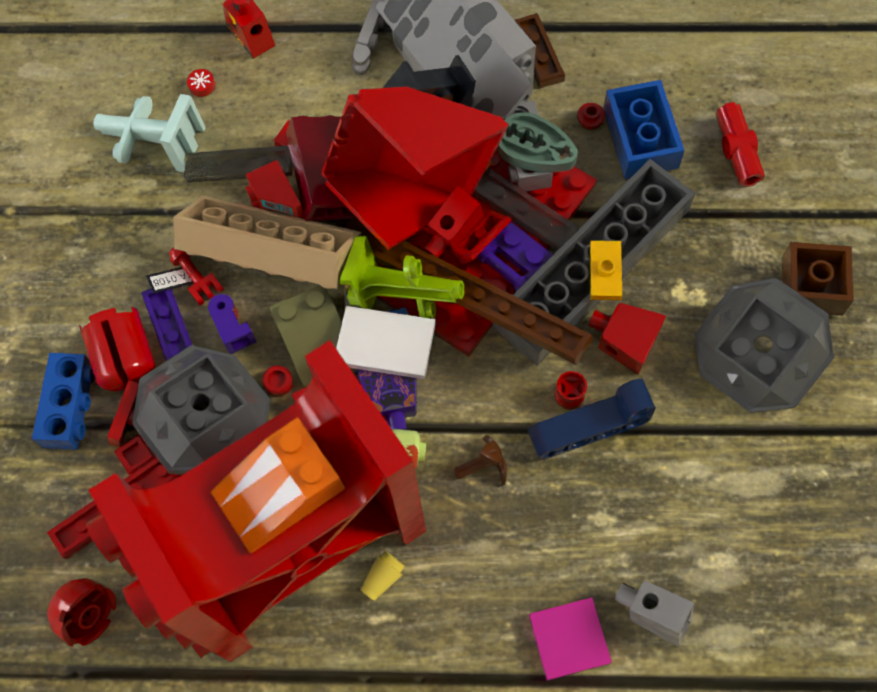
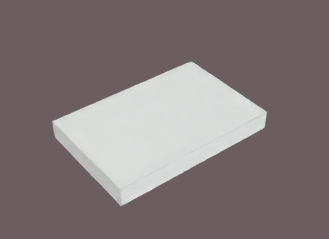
[336,306,436,379]

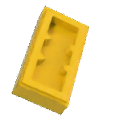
[590,241,622,301]

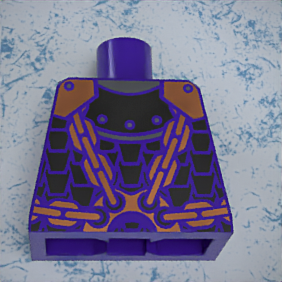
[357,369,417,430]

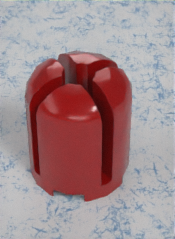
[79,307,156,392]

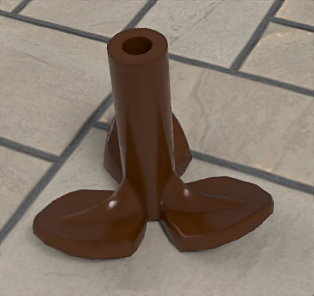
[454,435,508,486]

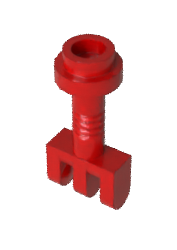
[169,248,224,306]

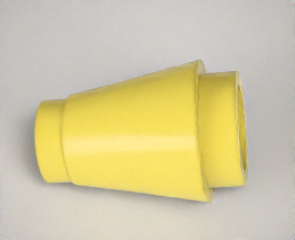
[360,551,405,601]

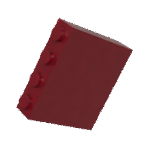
[286,115,357,221]

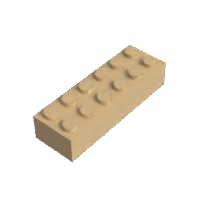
[173,195,361,289]

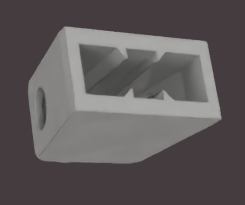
[615,581,694,647]

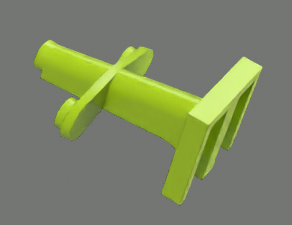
[340,236,464,319]

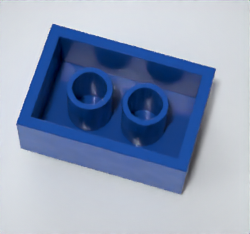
[603,80,685,179]

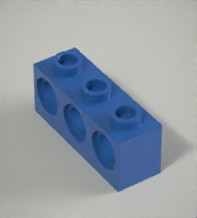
[32,353,95,450]

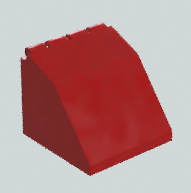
[321,87,509,250]

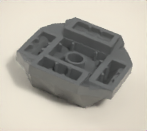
[695,278,834,413]
[132,345,271,475]

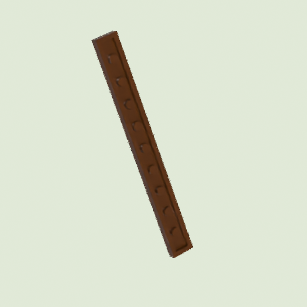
[335,218,592,365]

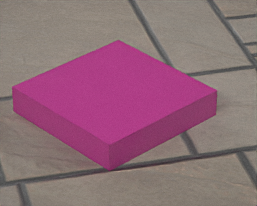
[529,597,612,681]

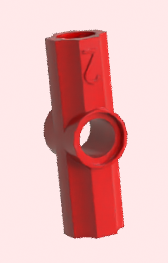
[715,102,765,187]

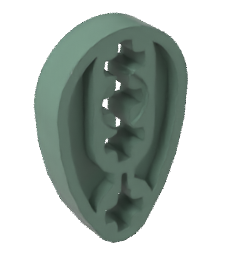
[497,112,578,173]

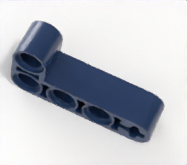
[528,379,656,460]

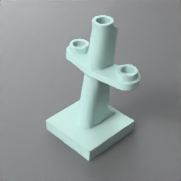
[94,94,206,173]

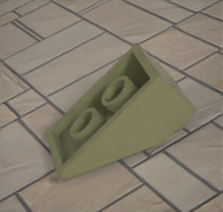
[269,285,358,388]

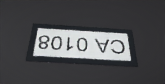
[146,267,193,293]

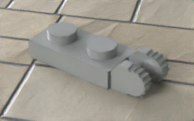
[352,0,386,75]

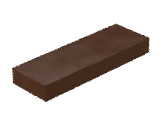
[514,13,565,89]

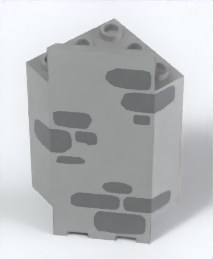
[375,0,536,120]

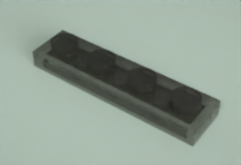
[183,146,293,183]
[473,168,579,251]

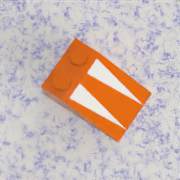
[211,417,346,554]

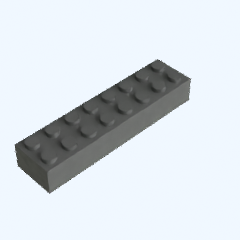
[493,159,695,366]

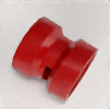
[555,371,588,410]

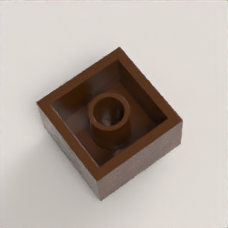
[782,242,854,316]

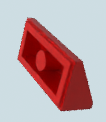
[452,211,511,264]

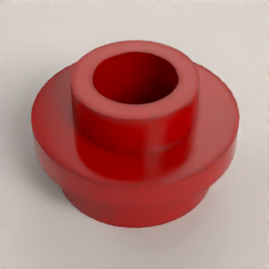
[577,103,605,130]

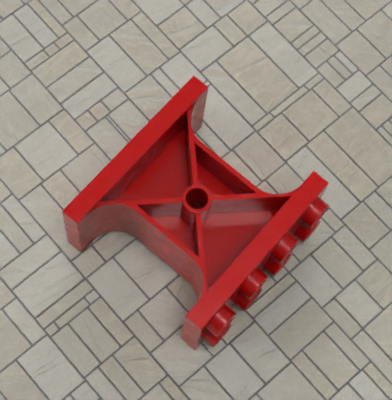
[86,340,426,662]

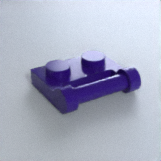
[476,222,553,291]

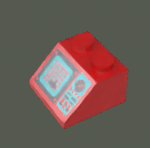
[245,160,305,219]

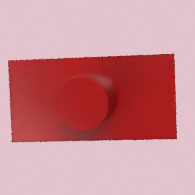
[107,380,139,447]

